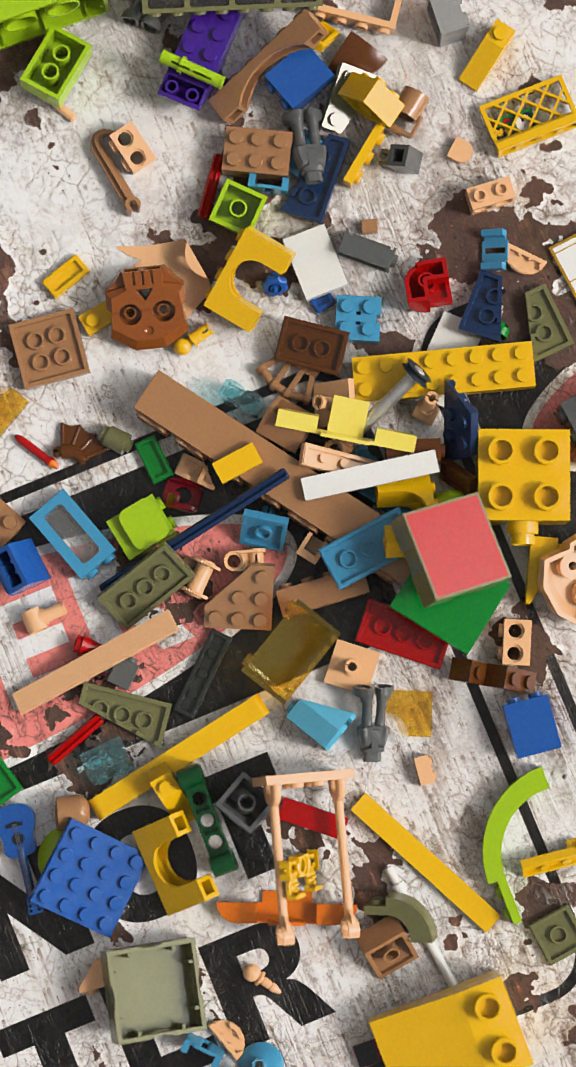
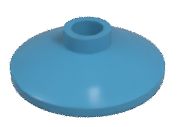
[239,1042,284,1067]

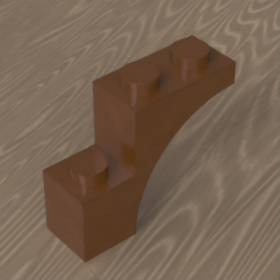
[449,657,537,694]

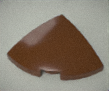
[328,31,388,76]

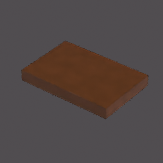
[274,316,350,376]

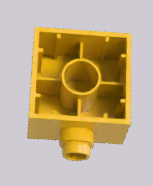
[475,429,570,546]

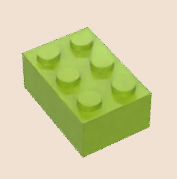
[20,24,93,109]

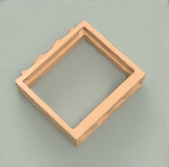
[308,0,403,35]

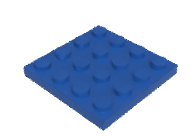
[28,817,146,938]

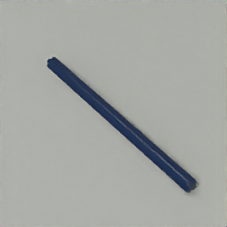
[99,468,289,592]

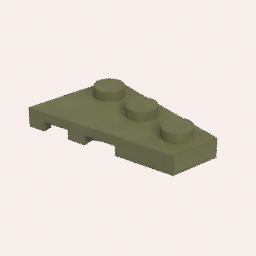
[524,283,574,363]

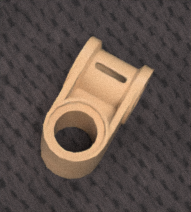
[224,548,266,573]

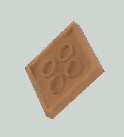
[8,308,91,390]

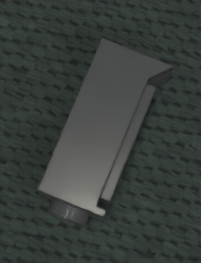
[338,228,399,273]

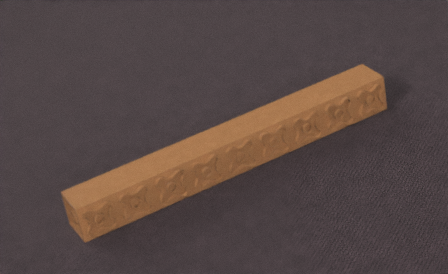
[134,370,411,586]

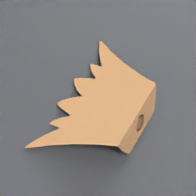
[116,239,212,319]

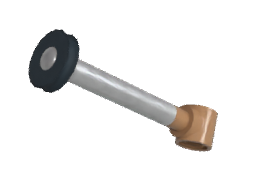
[324,358,431,454]

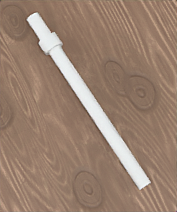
[385,866,458,987]

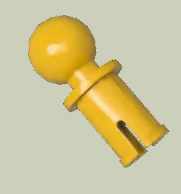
[174,322,214,355]

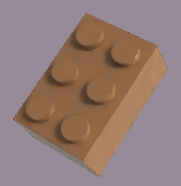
[221,126,294,181]

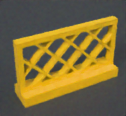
[478,74,576,158]

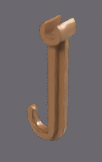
[90,129,141,217]

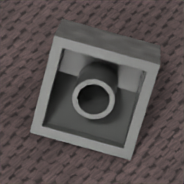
[214,772,270,835]

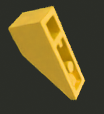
[458,19,516,92]
[524,536,562,605]
[146,761,195,822]

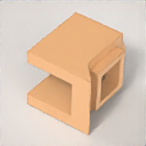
[296,531,329,565]

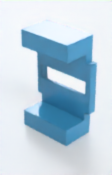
[248,173,290,196]
[481,228,509,271]
[180,1033,226,1067]

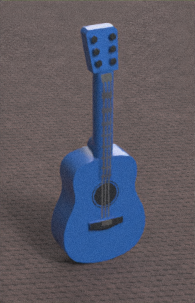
[0,803,44,915]

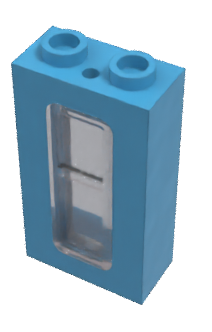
[29,489,118,581]

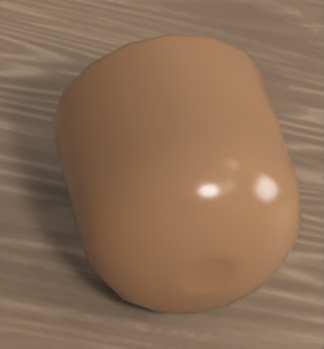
[55,795,90,831]

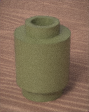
[99,425,134,455]

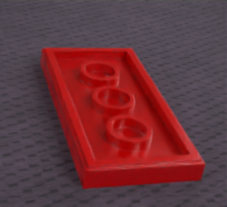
[354,598,448,670]

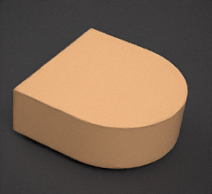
[446,137,473,164]

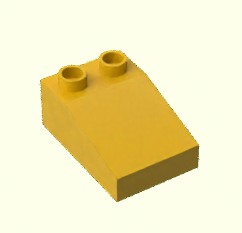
[368,970,534,1067]

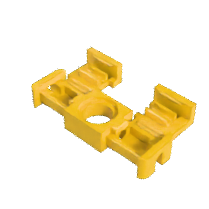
[279,849,324,900]

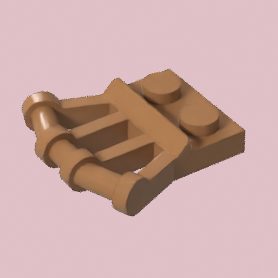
[255,357,320,406]

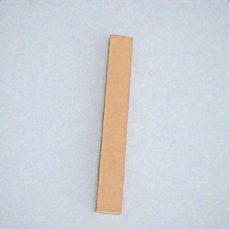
[12,609,179,715]

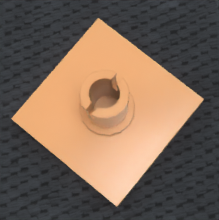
[312,378,355,429]
[324,639,380,691]

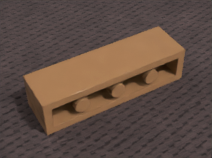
[276,571,370,618]

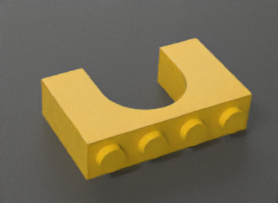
[203,226,296,333]
[374,475,438,558]
[132,810,219,916]

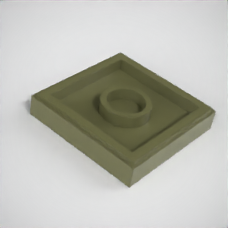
[527,904,576,966]

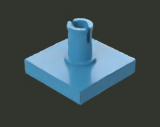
[239,506,289,553]

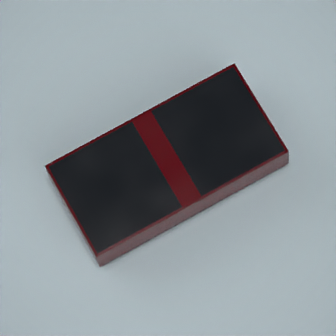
[352,1039,383,1067]

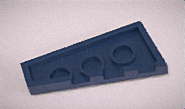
[280,133,351,225]

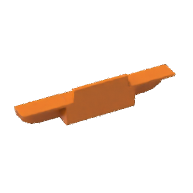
[216,890,358,926]

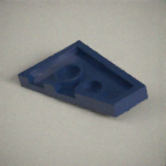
[458,270,502,344]

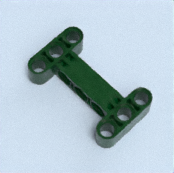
[176,763,239,878]

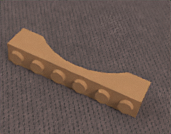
[208,9,329,125]

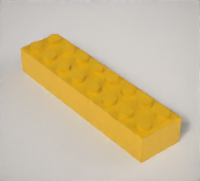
[351,341,536,404]

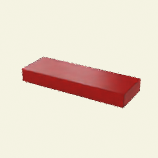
[279,797,349,838]

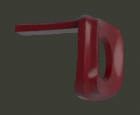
[162,477,203,513]

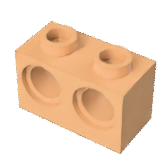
[108,121,156,175]
[465,176,516,215]
[497,619,532,666]

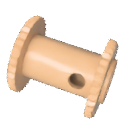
[180,556,221,600]

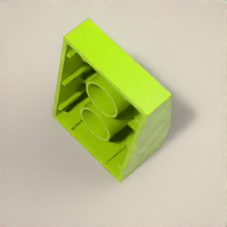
[0,0,111,50]

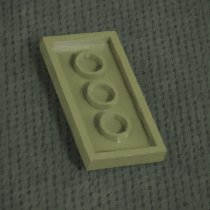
[97,541,195,630]

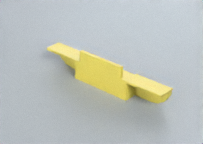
[275,395,417,453]

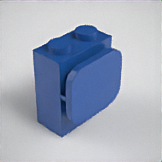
[264,49,334,111]
[0,538,51,596]
[502,691,562,759]

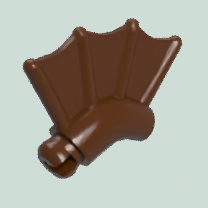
[53,422,107,466]

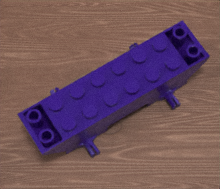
[157,0,256,111]

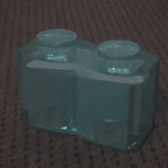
[218,379,265,419]

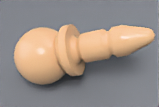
[243,964,281,994]

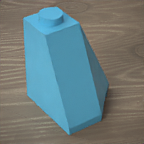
[285,699,357,751]

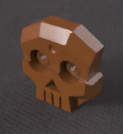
[105,264,189,350]

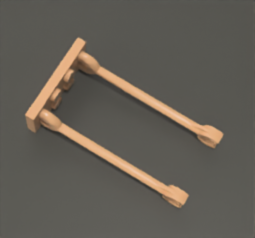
[252,769,360,946]

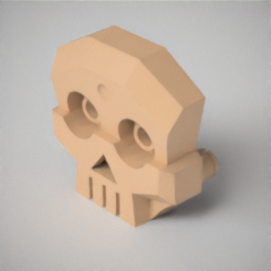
[537,534,576,625]

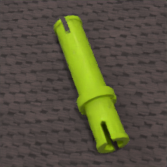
[159,49,226,90]

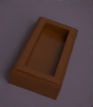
[439,457,477,495]

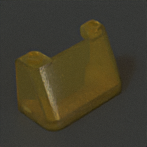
[241,599,342,705]

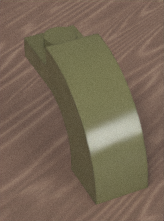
[364,891,438,943]

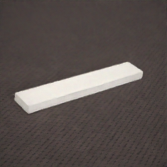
[301,449,440,501]

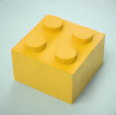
[338,71,405,127]

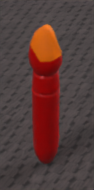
[15,434,59,469]

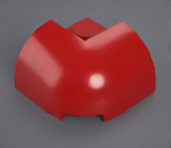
[405,257,453,313]

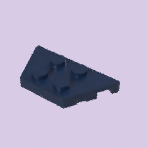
[443,379,479,461]

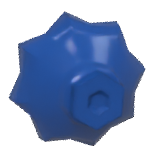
[261,272,288,297]

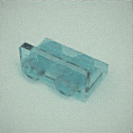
[79,736,134,786]

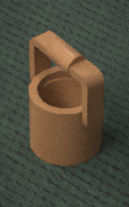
[383,86,429,139]

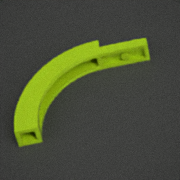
[481,766,550,925]

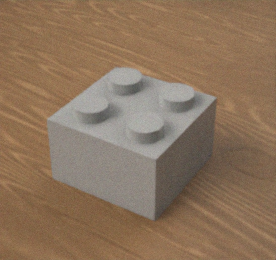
[426,0,469,47]

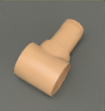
[411,391,440,426]
[20,601,68,635]

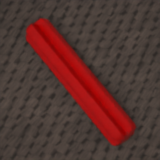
[198,154,223,219]
[47,714,104,765]

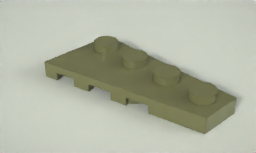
[79,682,172,748]

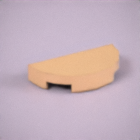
[506,243,547,276]
[207,1020,245,1061]

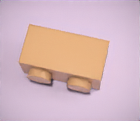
[413,755,437,786]

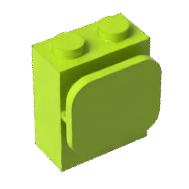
[106,494,178,561]

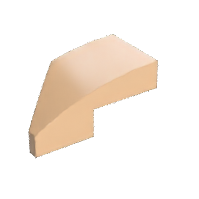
[174,453,215,491]

